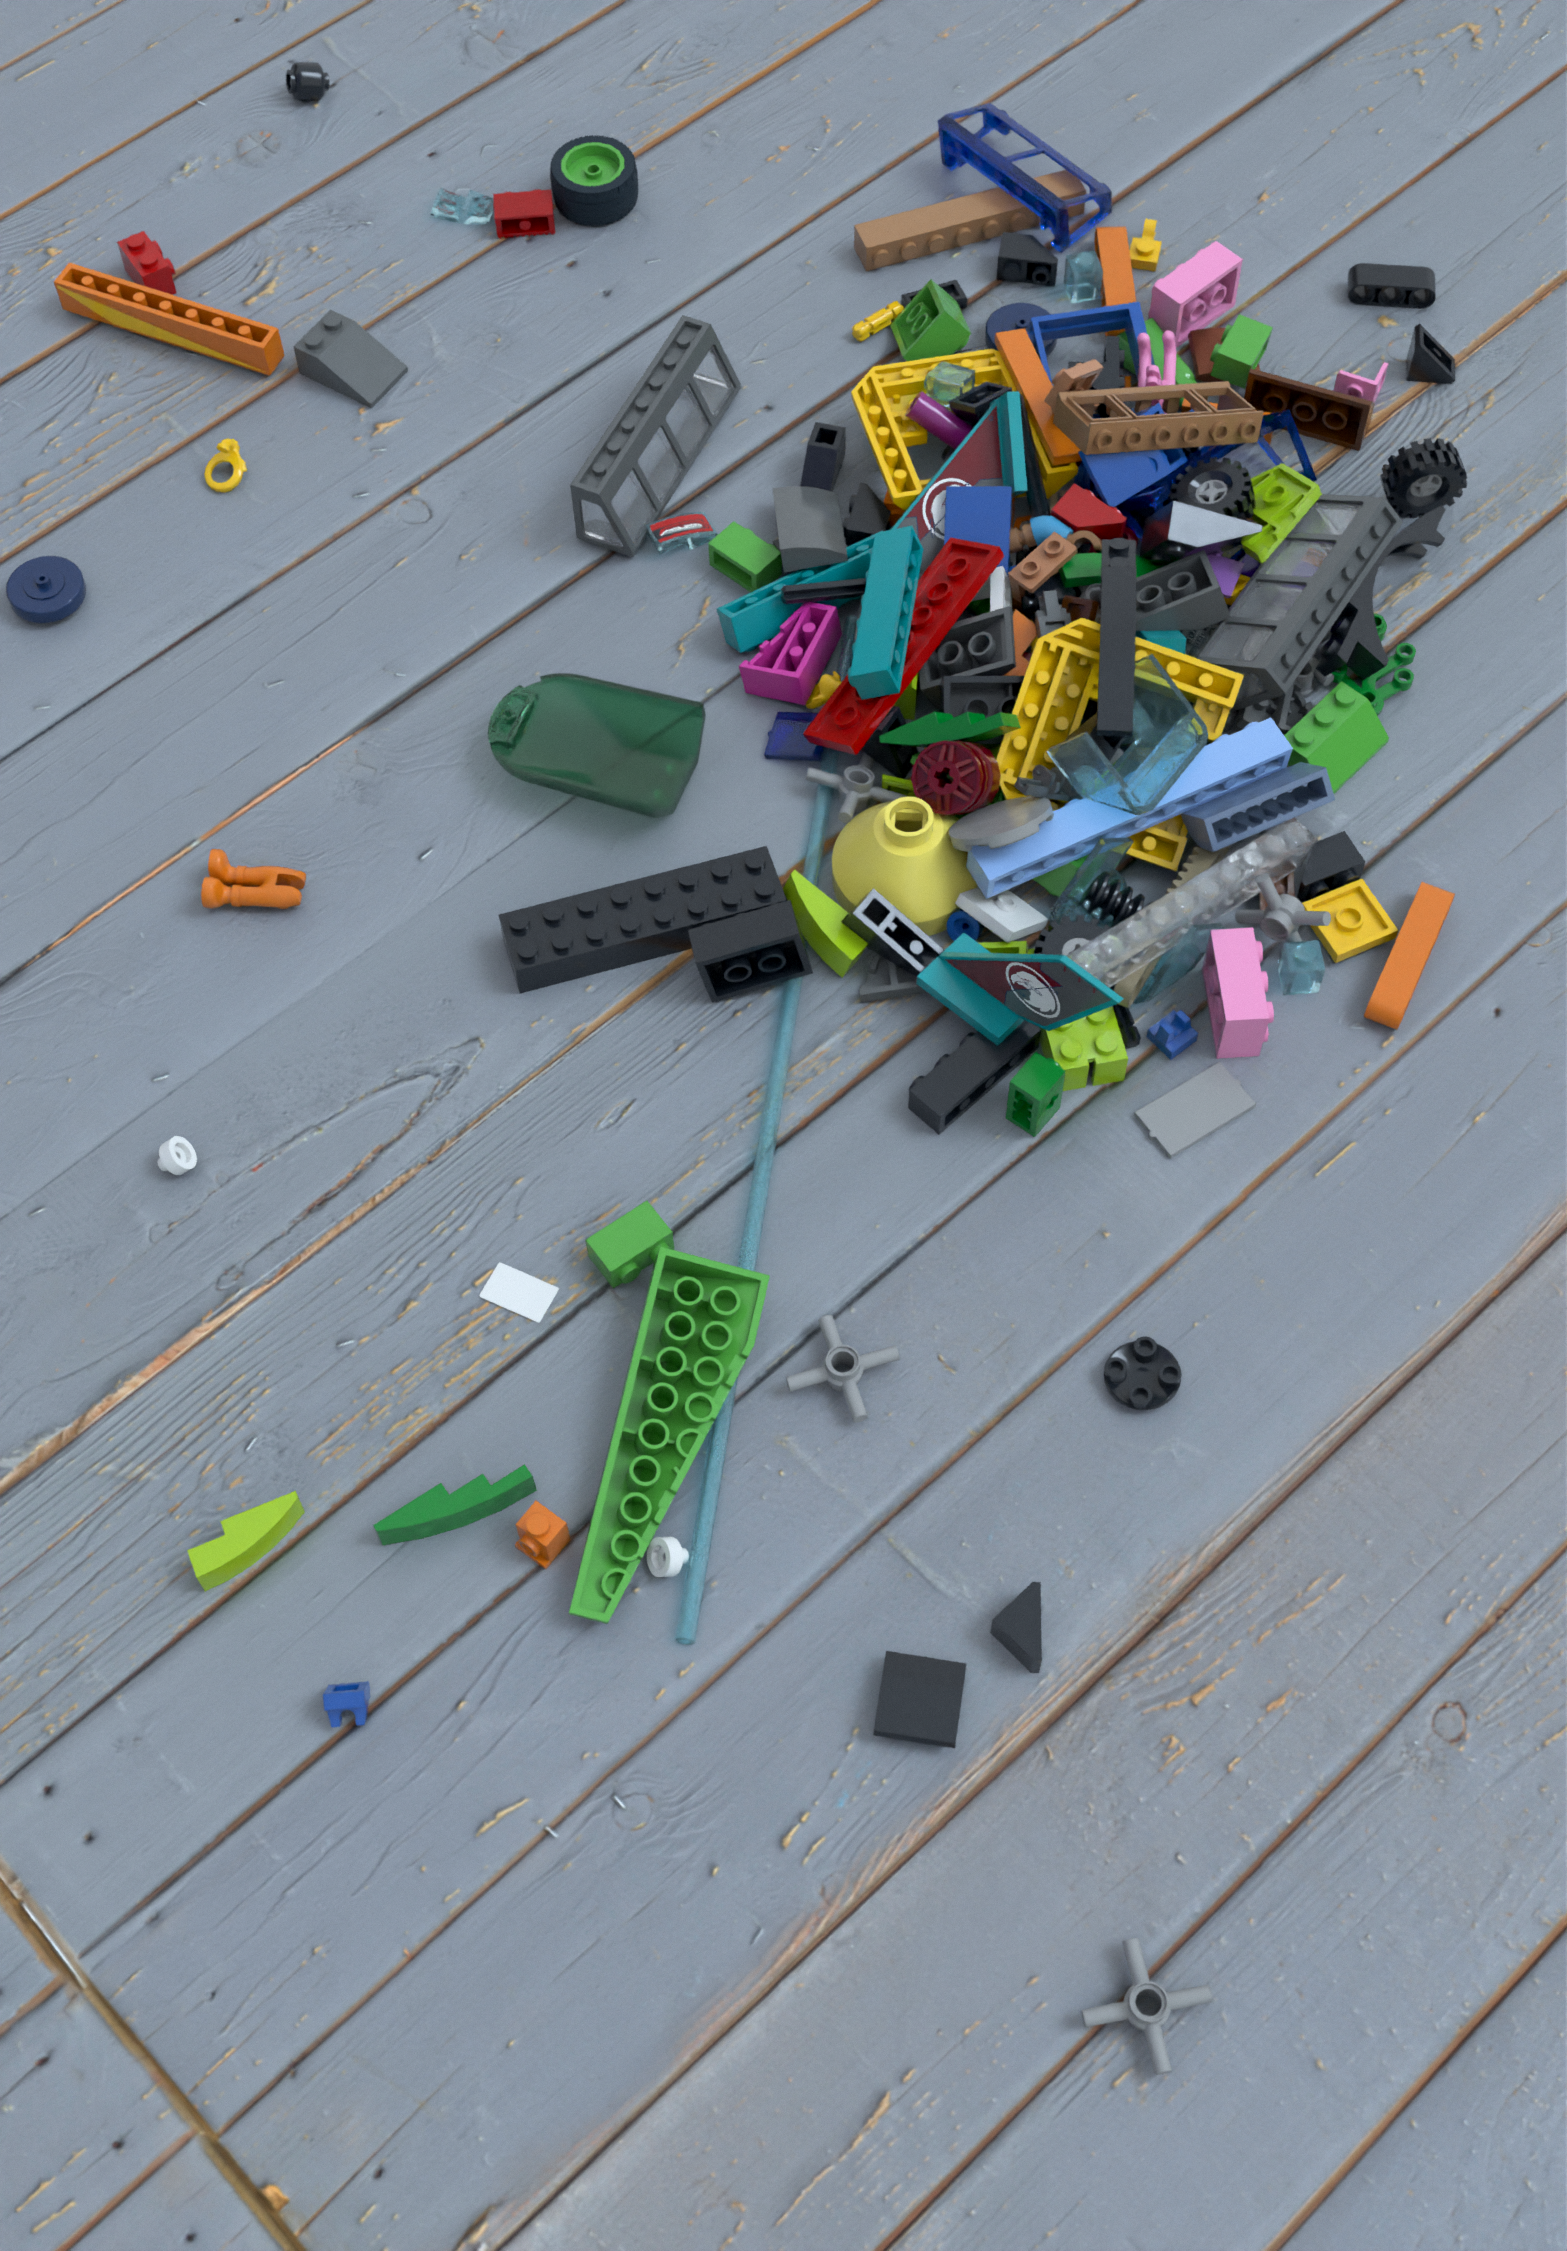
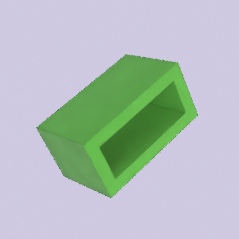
[1210,314,1273,389]
[708,521,782,592]
[585,1200,675,1289]

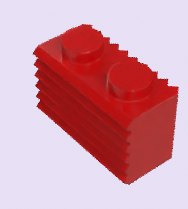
[493,189,555,239]

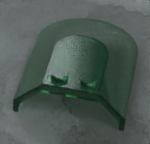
[488,673,706,818]

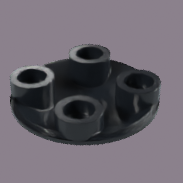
[1104,1336,1182,1410]

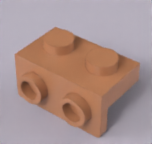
[1044,359,1104,413]
[1008,532,1077,604]

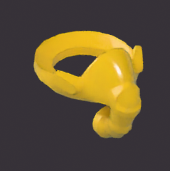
[204,438,247,493]
[806,671,841,709]

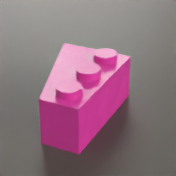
[739,602,842,705]

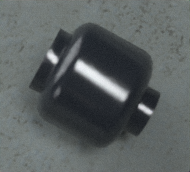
[286,62,330,101]

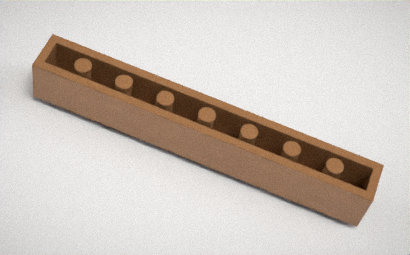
[854,168,1086,271]

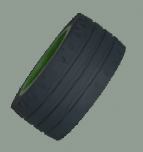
[550,135,638,226]

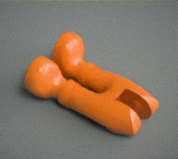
[201,849,306,909]

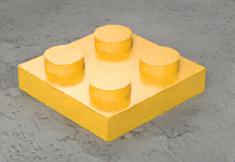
[1302,879,1399,963]

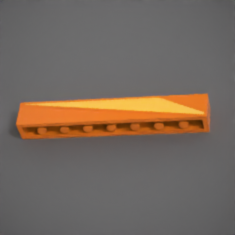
[54,262,285,376]

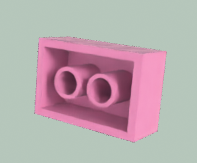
[1148,241,1243,348]
[1202,927,1274,1059]

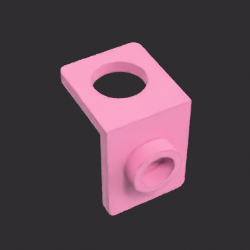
[1333,362,1389,402]

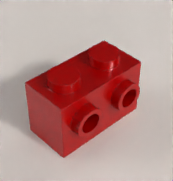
[117,231,177,295]

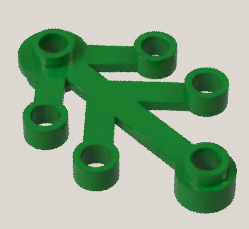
[1331,614,1416,715]

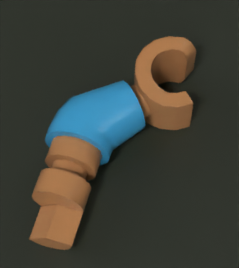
[1010,515,1102,554]

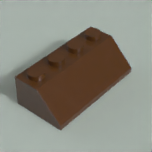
[1244,368,1375,451]

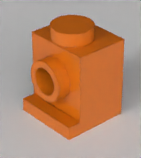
[515,1501,571,1570]

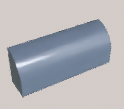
[1181,762,1335,852]

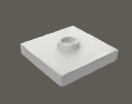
[955,887,1049,943]

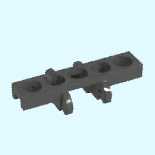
[1014,764,1093,801]

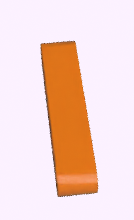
[1094,226,1136,337]
[1364,882,1455,1030]

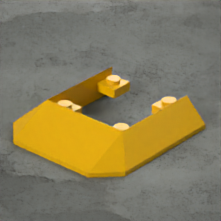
[851,349,1078,511]
[996,618,1244,872]

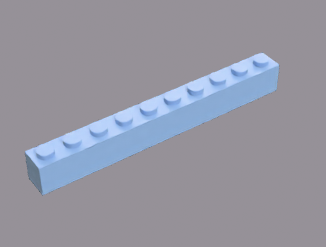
[966,718,1293,899]

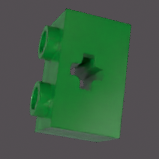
[1006,1052,1066,1137]

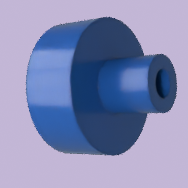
[947,909,984,941]

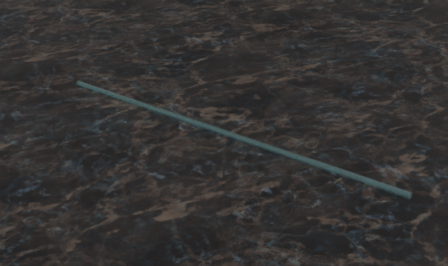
[675,615,857,1645]

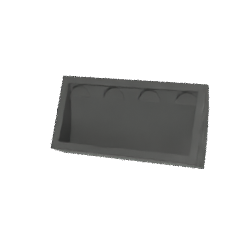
[772,486,848,572]

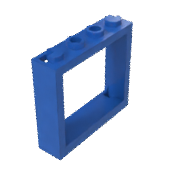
[1027,302,1155,419]

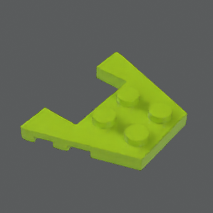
[1242,463,1322,564]

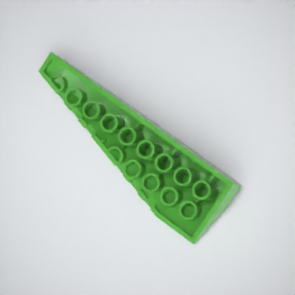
[568,1247,770,1624]

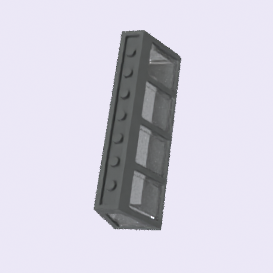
[570,315,741,557]
[1194,494,1403,712]

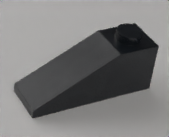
[842,888,944,977]

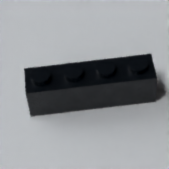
[908,1020,1041,1135]

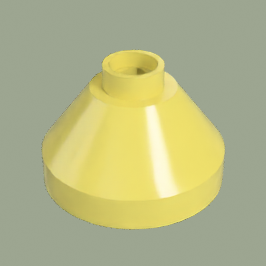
[832,796,978,936]

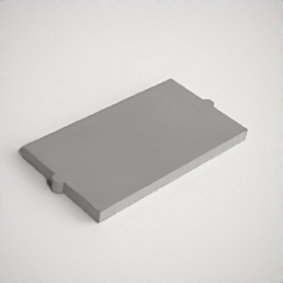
[1134,1061,1256,1159]

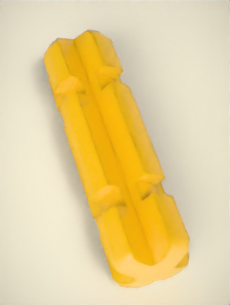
[852,301,904,342]

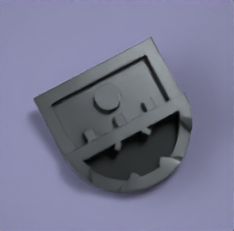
[1236,673,1313,735]

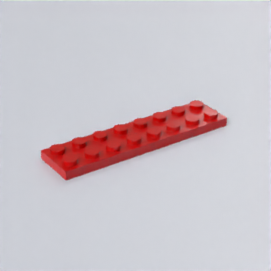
[803,537,1004,755]

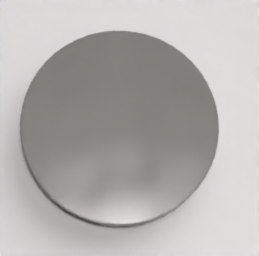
[949,796,1054,852]

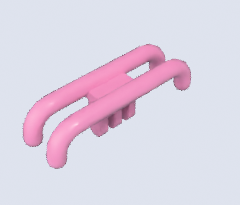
[1137,331,1176,414]

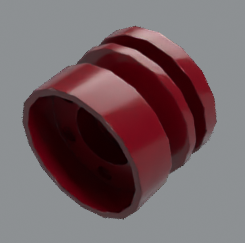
[911,740,1001,815]

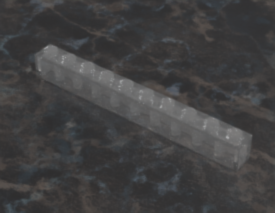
[1067,818,1318,987]

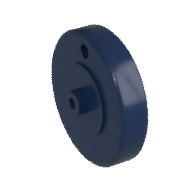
[985,303,1057,357]
[6,556,86,623]

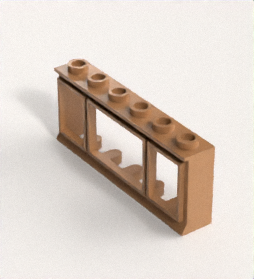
[1053,381,1264,455]

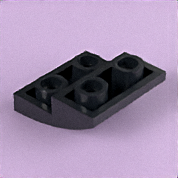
[873,1651,967,1749]

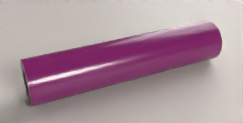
[905,391,973,450]

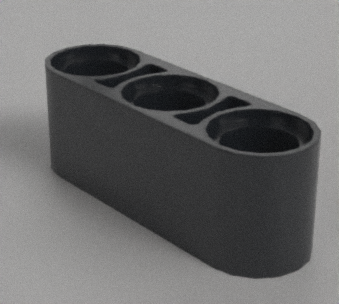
[1348,263,1436,309]

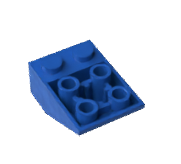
[1078,403,1188,507]

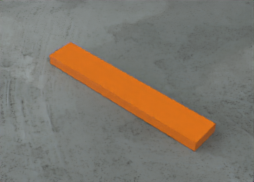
[994,328,1082,466]

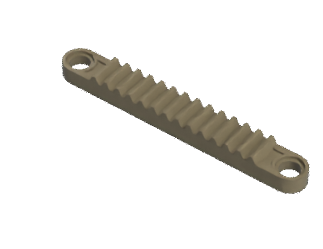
[1114,844,1231,1008]

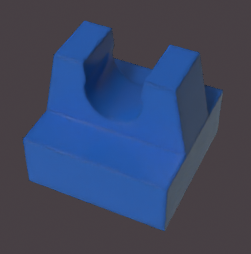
[1146,1010,1199,1060]
[323,1681,370,1728]

